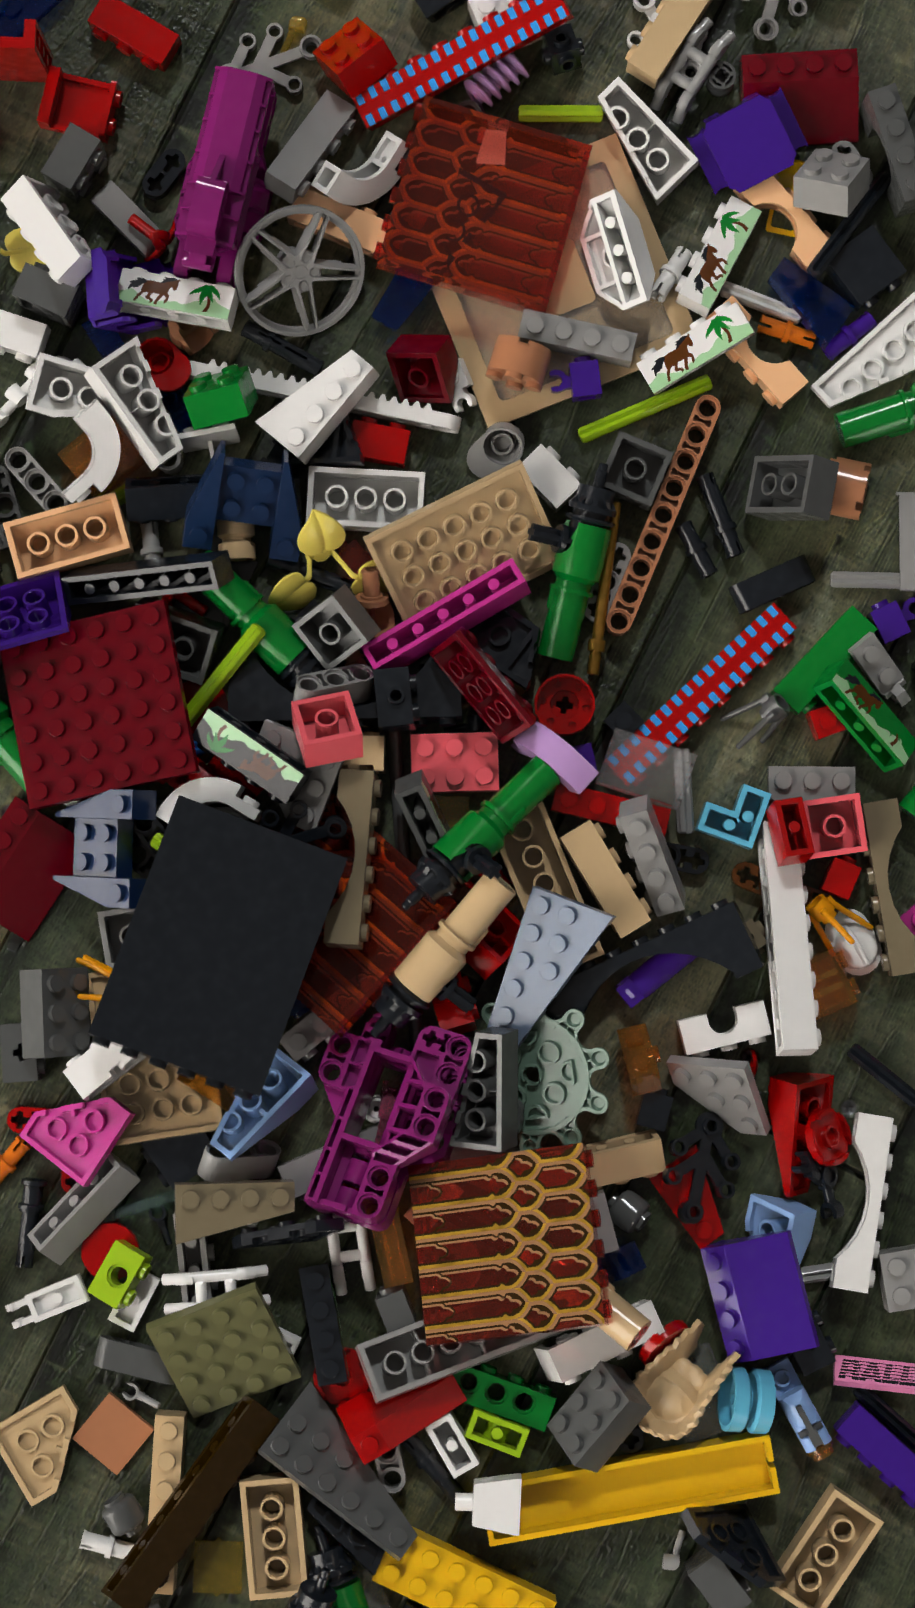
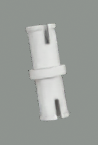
[651,246,693,302]
[79,1530,135,1559]

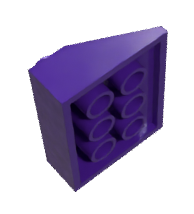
[0,570,71,651]
[700,1230,820,1363]

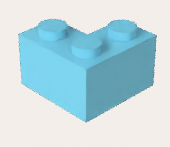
[694,784,772,850]

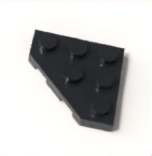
[232,1214,345,1250]
[680,1503,786,1588]

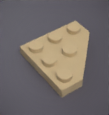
[0,1384,79,1507]

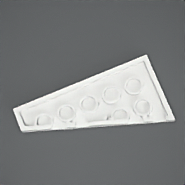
[810,291,915,409]

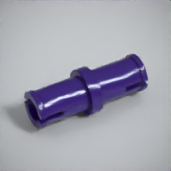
[820,311,878,361]

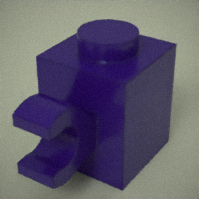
[549,356,602,402]
[866,597,915,646]

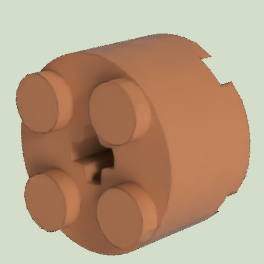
[485,334,552,392]
[830,457,872,521]

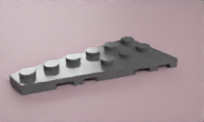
[257,1381,418,1561]

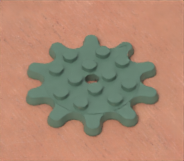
[458,1002,610,1153]

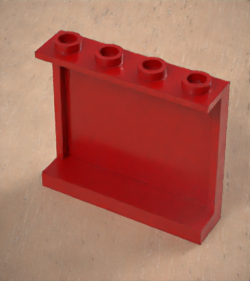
[0,19,53,83]

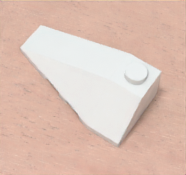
[25,352,112,417]

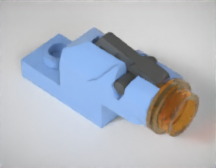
[766,1356,835,1462]

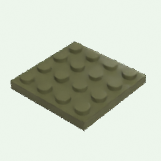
[146,1282,301,1418]

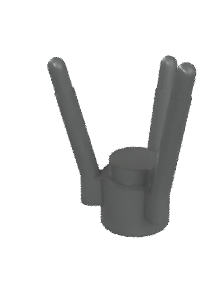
[720,692,790,749]

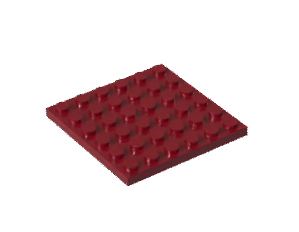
[0,599,200,810]

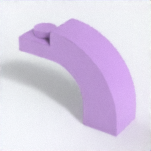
[511,721,599,794]

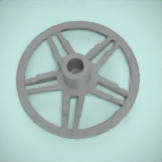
[234,204,365,337]

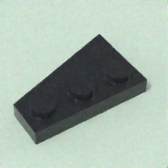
[306,1495,385,1575]

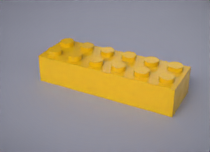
[372,1526,557,1608]

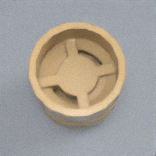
[217,520,256,562]

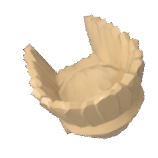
[632,1318,741,1441]

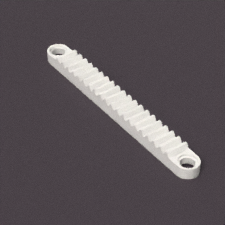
[189,359,462,434]

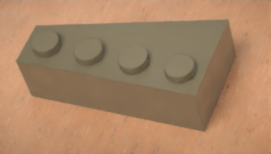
[174,1179,295,1245]

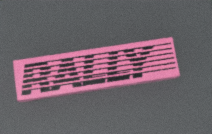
[833,1355,915,1394]

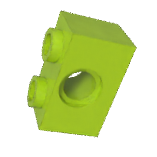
[87,1240,153,1309]
[464,1407,530,1458]

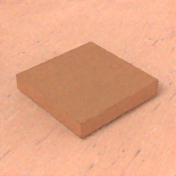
[72,1391,154,1475]

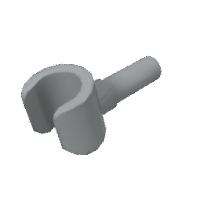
[122,1381,161,1409]
[662,1529,686,1570]

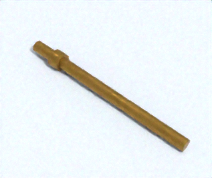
[587,502,621,675]

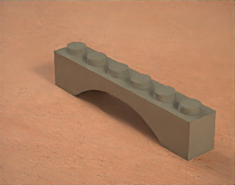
[323,769,383,950]
[861,798,915,976]

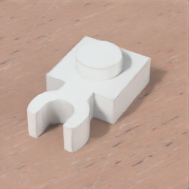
[452,358,477,413]

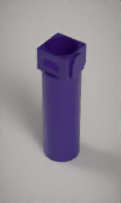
[614,953,697,1008]

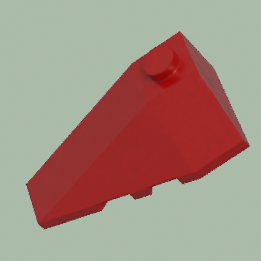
[336,1375,467,1465]

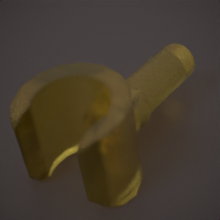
[280,16,307,53]

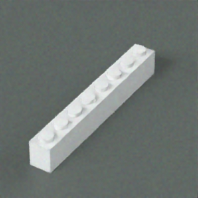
[757,821,822,1056]

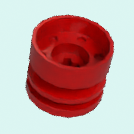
[534,674,595,736]

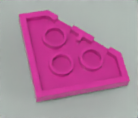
[19,1097,135,1187]

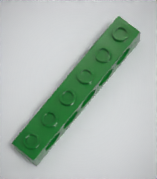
[453,1363,557,1432]

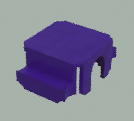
[687,87,809,195]
[85,247,173,335]

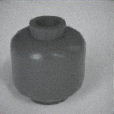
[608,1190,652,1233]
[102,1491,145,1538]

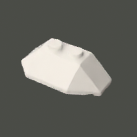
[580,189,655,311]

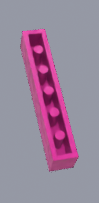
[361,558,531,670]

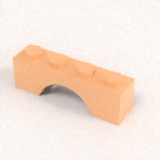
[733,174,831,276]
[706,295,809,409]

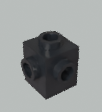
[541,23,585,75]

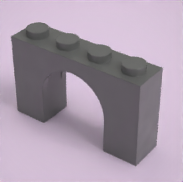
[859,83,915,219]

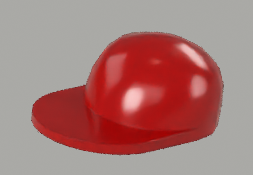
[140,337,192,392]

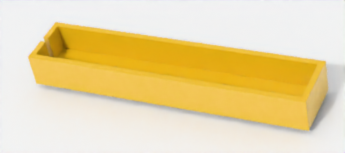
[487,1432,780,1547]

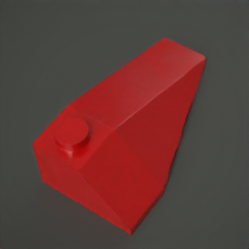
[768,1072,834,1198]

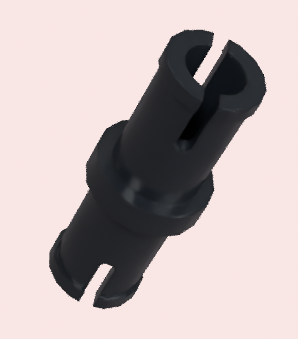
[675,520,718,580]

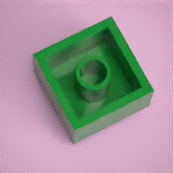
[183,364,258,430]

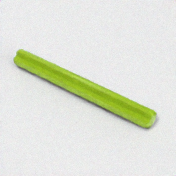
[578,374,713,443]
[187,623,266,727]

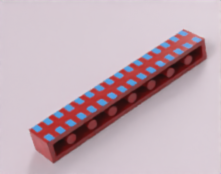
[353,0,574,131]
[603,602,797,787]

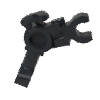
[791,1151,844,1219]

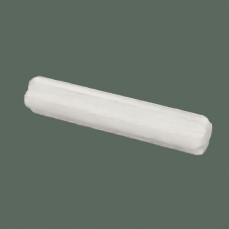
[720,281,803,325]

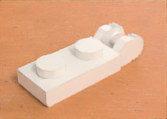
[5,1273,91,1329]

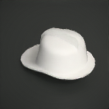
[825,908,882,976]

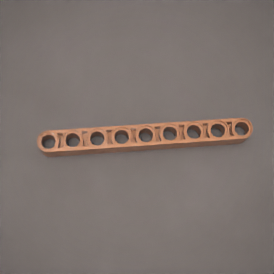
[605,395,721,637]

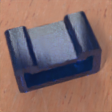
[82,320,124,358]

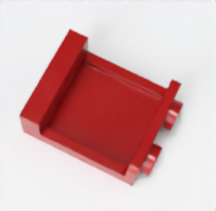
[36,65,123,144]

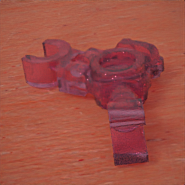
[375,1080,402,1144]

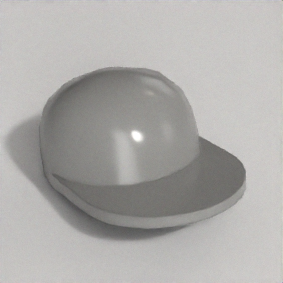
[467,422,525,478]

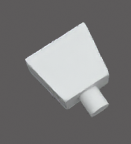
[455,1473,522,1536]

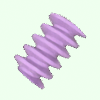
[464,54,529,112]

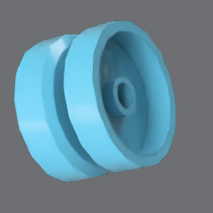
[717,1366,776,1434]

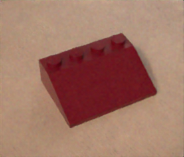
[738,48,859,146]
[429,626,537,744]
[0,796,74,942]

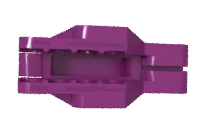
[173,66,277,288]
[304,1013,472,1231]

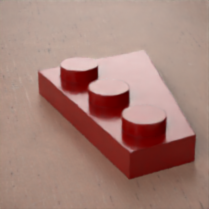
[649,1144,724,1249]

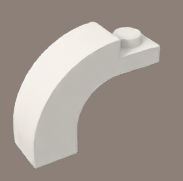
[311,130,410,206]
[61,399,121,503]
[156,777,263,823]

